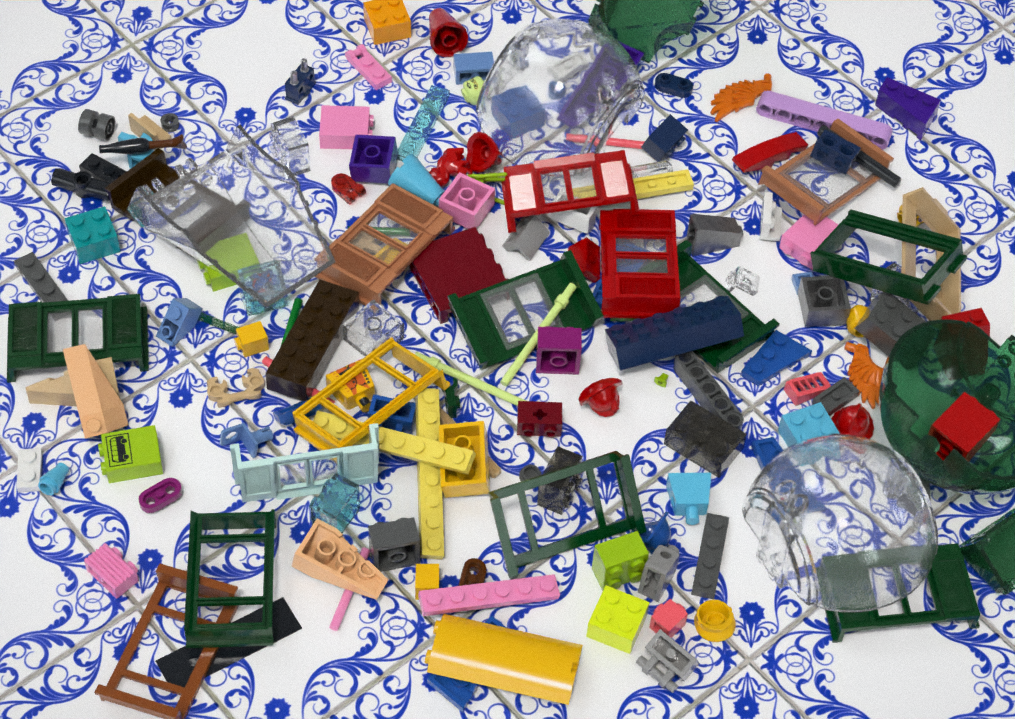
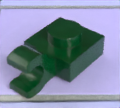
[441,378,460,418]

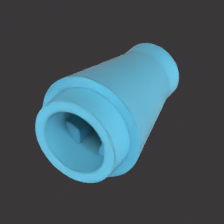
[38,462,69,496]

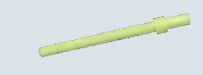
[500,283,577,387]
[415,352,526,406]

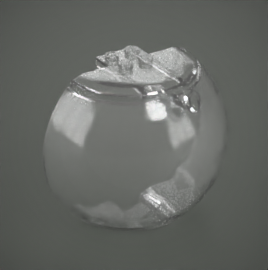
[476,18,645,177]
[742,434,938,612]

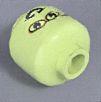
[461,76,491,105]

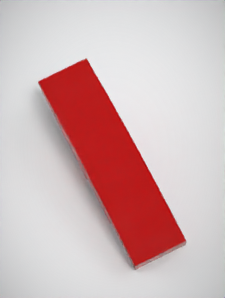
[732,132,809,173]

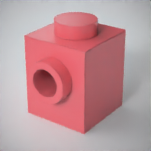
[649,599,688,638]

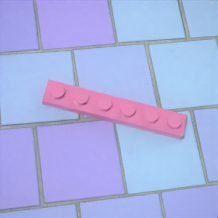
[418,574,560,616]

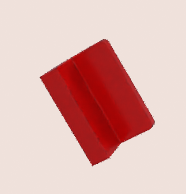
[568,237,600,283]

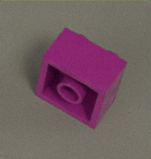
[536,326,582,375]

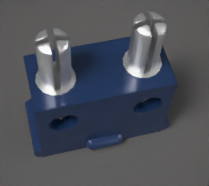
[285,58,316,105]

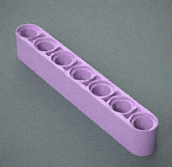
[756,91,893,150]

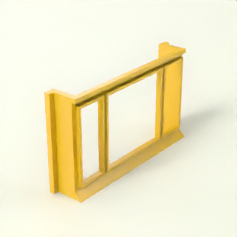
[292,337,451,463]

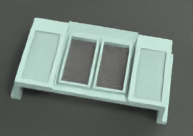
[230,423,379,502]

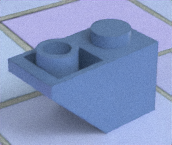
[156,298,203,347]

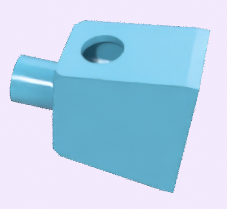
[666,472,711,525]

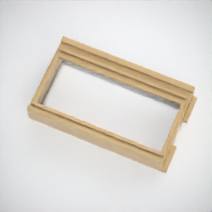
[901,187,961,329]

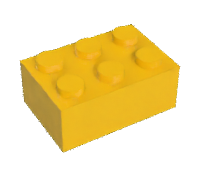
[439,421,490,498]

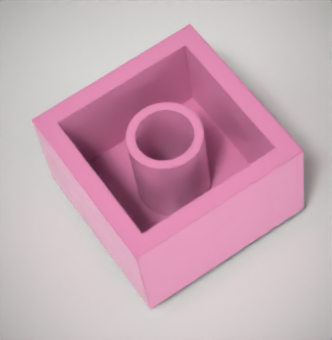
[439,172,495,229]

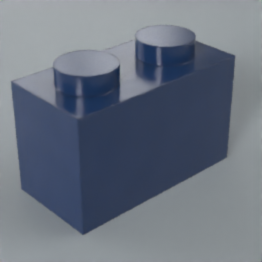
[641,114,688,163]

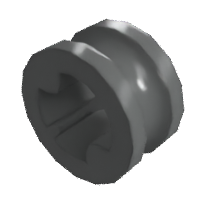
[160,113,179,132]

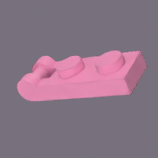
[345,44,392,90]

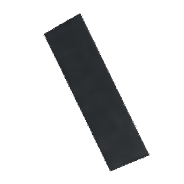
[155,597,302,694]

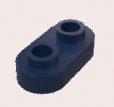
[655,73,693,98]

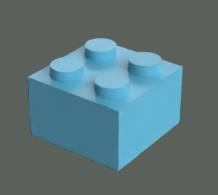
[778,402,842,465]

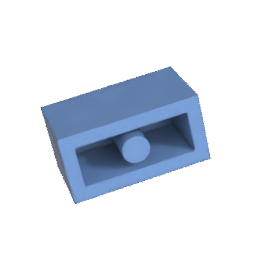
[453,51,495,85]

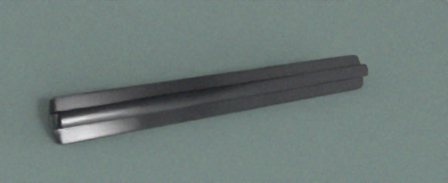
[817,125,902,188]

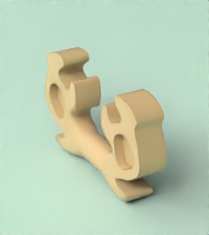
[207,368,265,408]

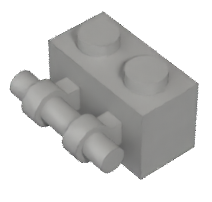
[636,629,700,693]

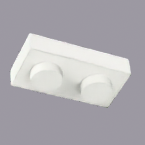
[17,448,43,493]

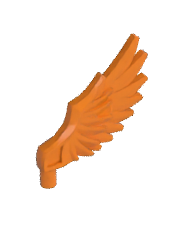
[710,73,772,122]
[844,342,901,413]

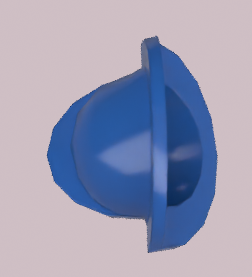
[630,512,671,554]

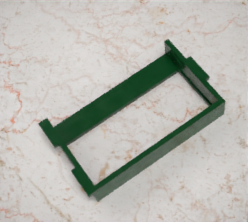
[810,209,967,305]

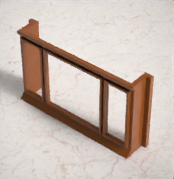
[94,563,239,719]

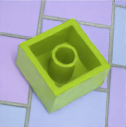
[592,531,649,591]

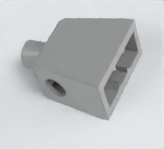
[638,545,680,602]

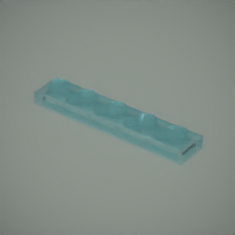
[397,85,450,161]

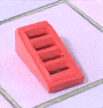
[784,372,831,406]

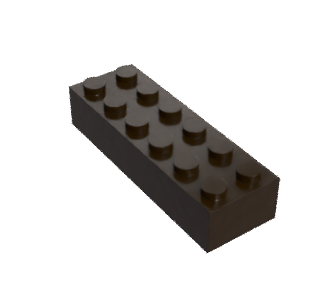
[266,280,359,401]

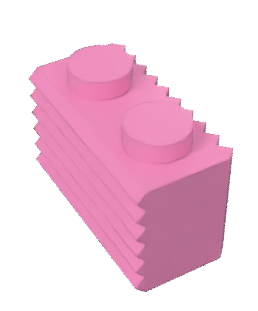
[84,543,139,599]

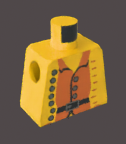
[326,359,375,412]

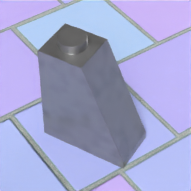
[686,214,743,256]

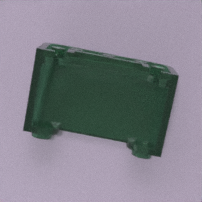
[959,508,1015,595]

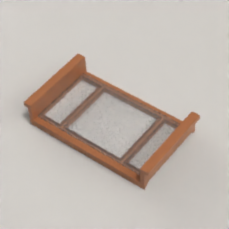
[758,118,894,225]

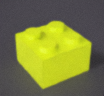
[586,585,650,654]

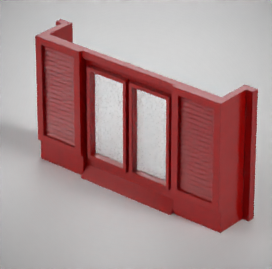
[501,150,640,233]
[599,209,680,319]

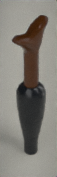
[99,134,187,154]

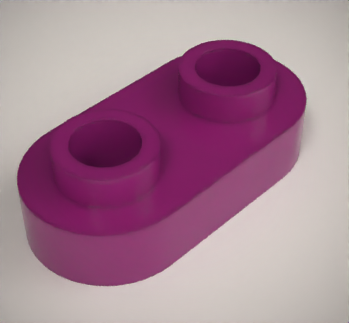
[138,478,182,513]

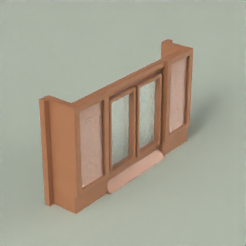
[315,183,455,311]

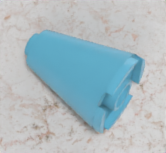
[388,154,445,207]

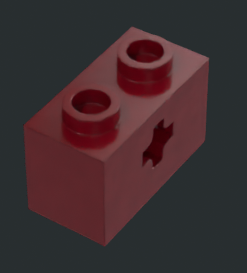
[517,401,562,438]

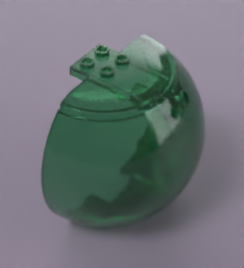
[879,319,1015,495]

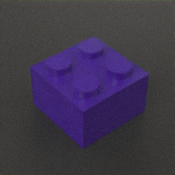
[349,134,398,183]

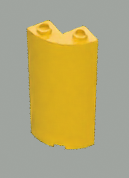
[425,614,583,705]

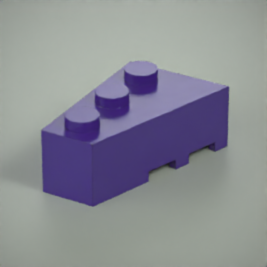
[875,77,941,141]

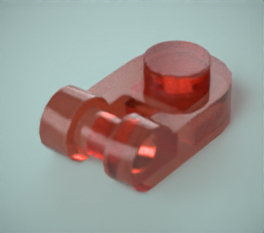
[331,173,366,204]

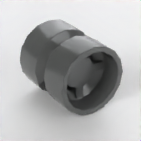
[78,109,116,141]

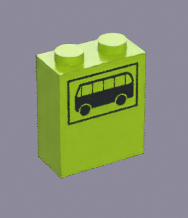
[98,425,163,484]

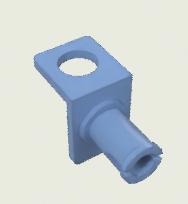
[220,423,273,458]

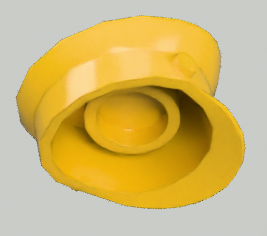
[694,600,736,642]

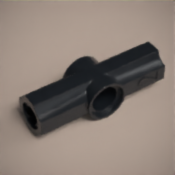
[51,168,111,201]

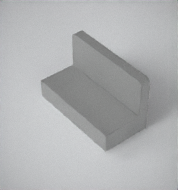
[502,215,549,260]

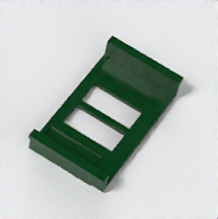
[815,543,980,643]

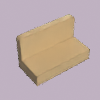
[128,113,172,150]

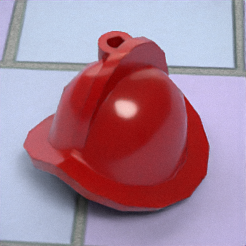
[466,132,503,173]
[579,378,623,417]
[831,403,874,445]

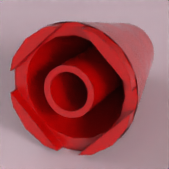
[429,8,468,57]

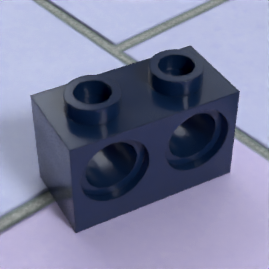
[810,129,861,175]

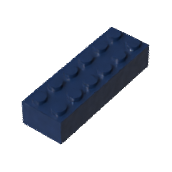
[605,296,744,371]

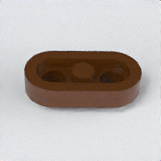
[458,558,486,586]

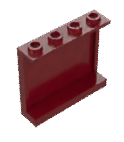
[408,227,510,324]

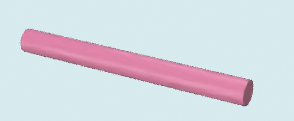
[329,547,370,631]

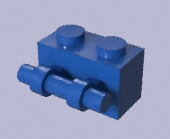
[368,394,416,434]

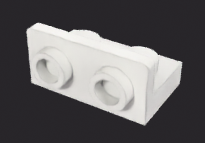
[759,192,782,241]

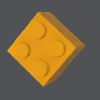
[363,0,411,45]

